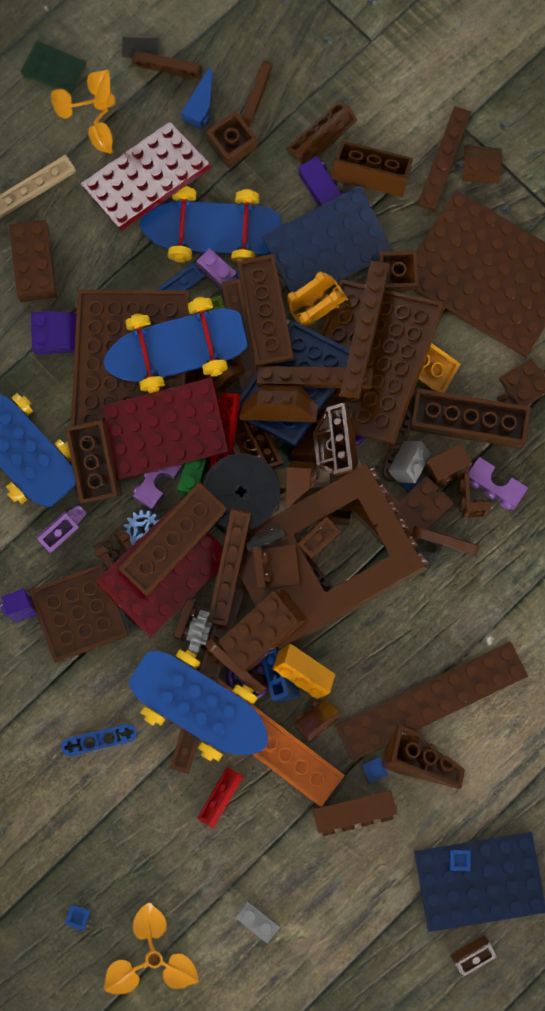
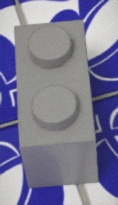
[388,441,431,483]
[236,901,280,943]

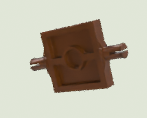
[496,359,545,406]

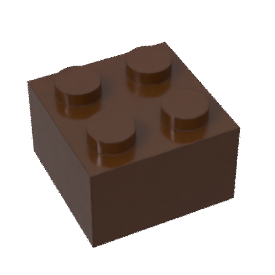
[206,111,258,168]
[424,444,472,488]

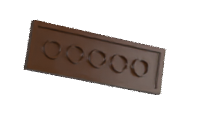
[237,254,294,368]
[118,482,229,596]

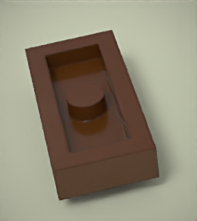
[298,517,341,559]

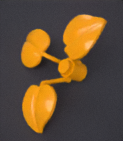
[50,70,115,153]
[104,903,199,994]

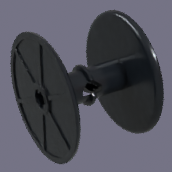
[203,454,281,534]

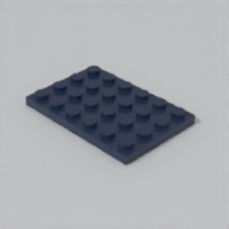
[261,185,393,293]
[238,320,350,448]
[414,832,545,932]

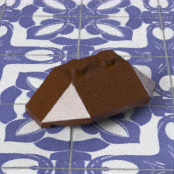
[239,385,319,422]
[313,402,358,476]
[226,417,284,468]

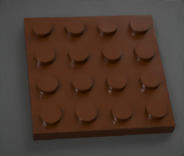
[29,563,128,664]

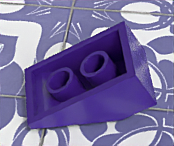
[31,311,77,355]

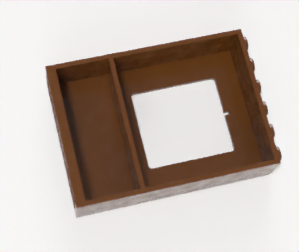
[223,464,428,649]

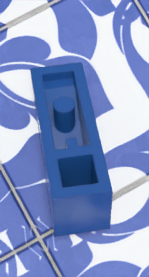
[181,68,213,130]
[262,646,301,702]

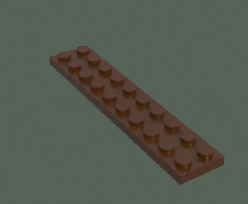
[335,641,528,762]

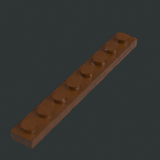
[340,261,390,399]

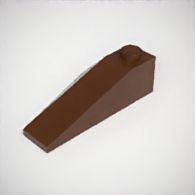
[381,725,465,789]

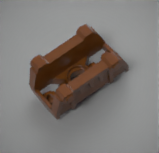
[92,531,133,569]

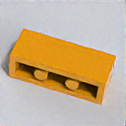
[273,644,335,699]

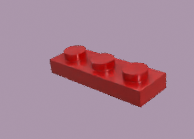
[197,767,244,828]

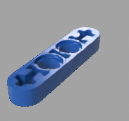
[61,724,137,756]

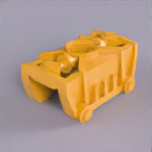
[287,272,349,327]

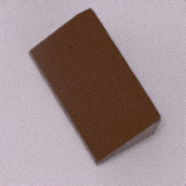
[319,510,351,526]
[450,935,497,977]

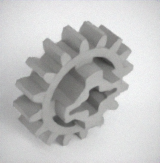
[187,610,212,653]

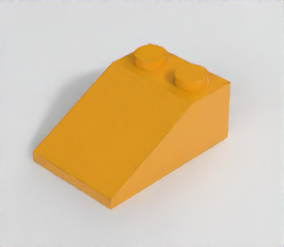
[417,343,461,393]

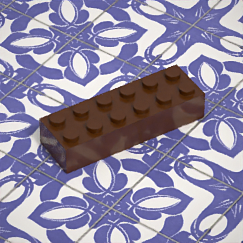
[410,388,531,449]

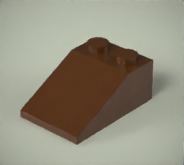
[294,699,341,743]

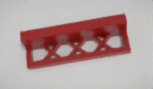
[209,393,241,468]

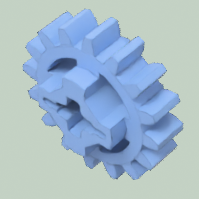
[124,510,160,545]

